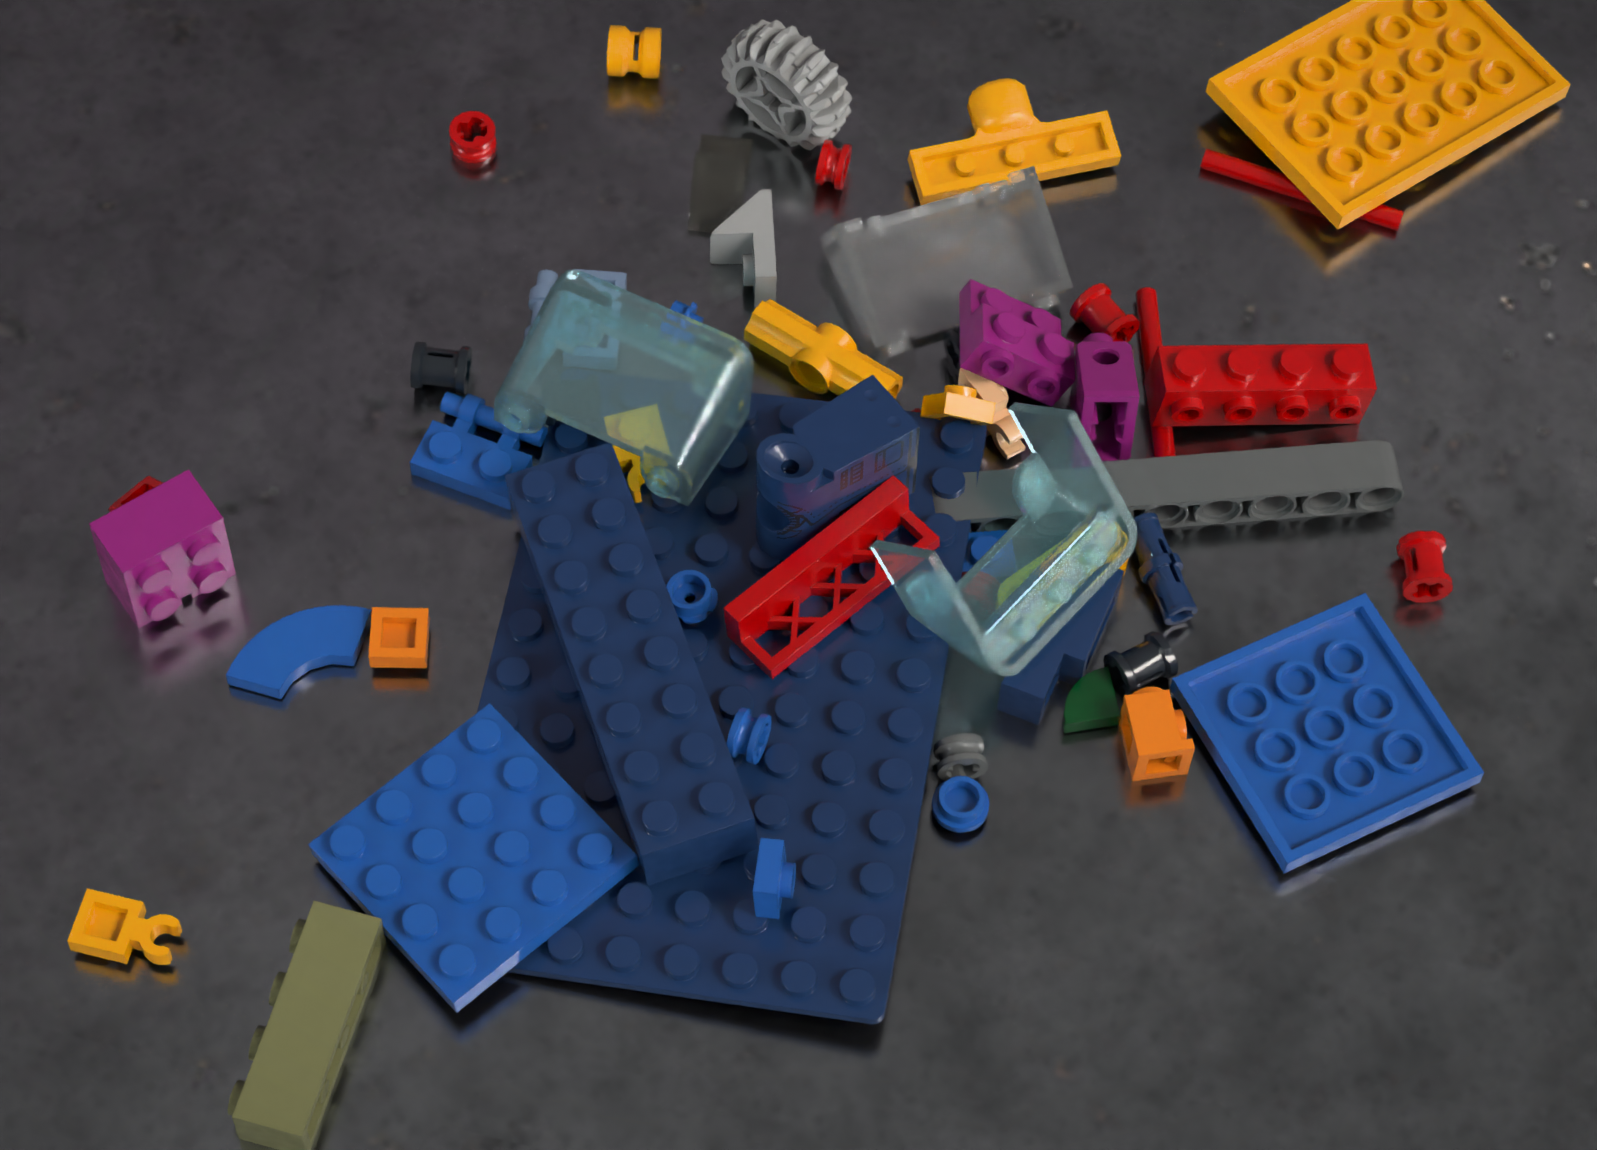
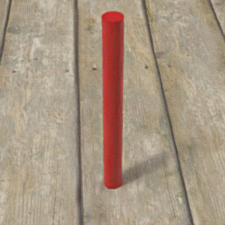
[1200,149,1404,231]
[1135,287,1176,457]

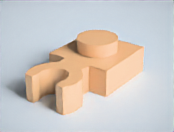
[958,368,1028,459]

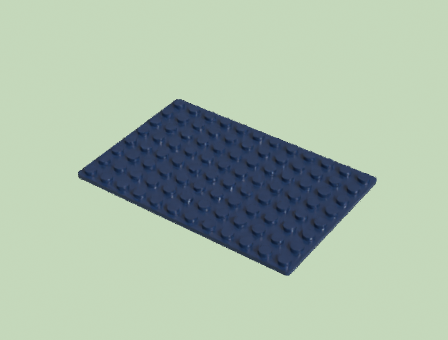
[477,371,987,1024]

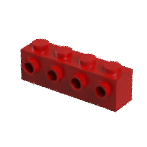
[1144,343,1377,427]

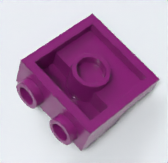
[959,279,1076,407]

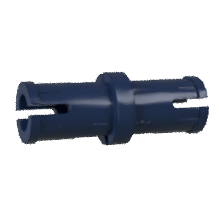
[1126,513,1198,625]

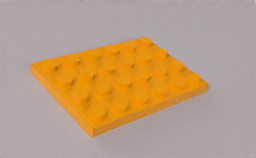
[1205,0,1571,229]

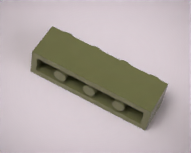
[228,901,386,1150]

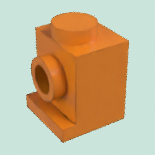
[1119,687,1195,781]

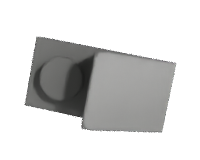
[710,189,777,307]

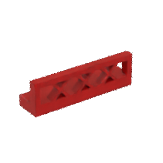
[724,475,940,679]

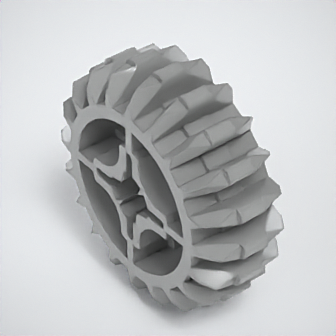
[721,19,852,151]

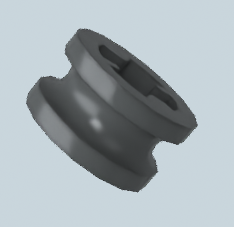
[933,733,988,781]

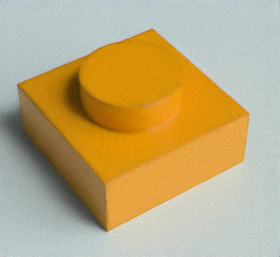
[920,385,996,425]

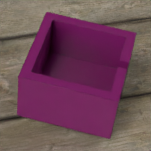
[89,469,236,629]

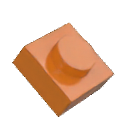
[368,607,430,668]

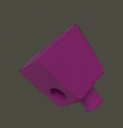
[1070,333,1140,464]

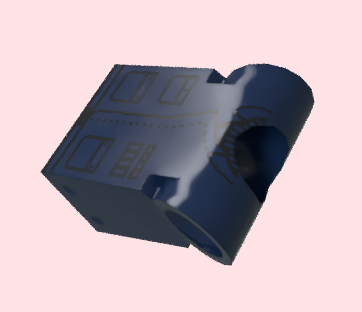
[756,375,920,560]

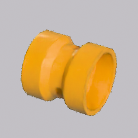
[607,25,662,79]

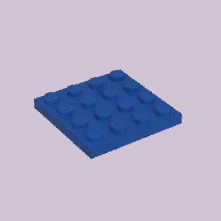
[1170,593,1484,873]
[308,703,639,1013]

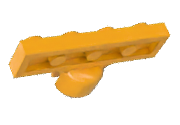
[907,78,1122,205]

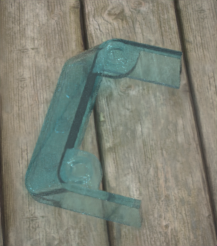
[870,402,1137,677]

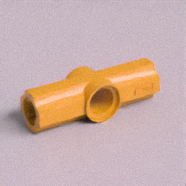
[744,299,903,399]

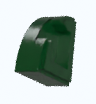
[1062,666,1121,733]

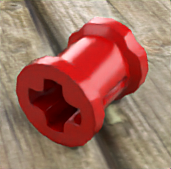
[1069,283,1140,343]
[1396,531,1453,603]

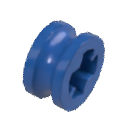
[726,707,772,765]

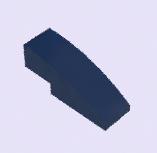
[997,567,1124,725]

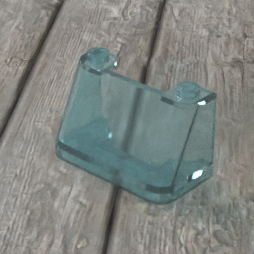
[494,269,754,506]

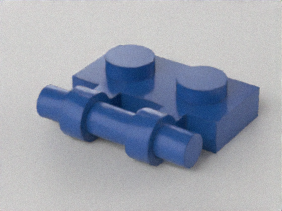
[410,392,548,510]

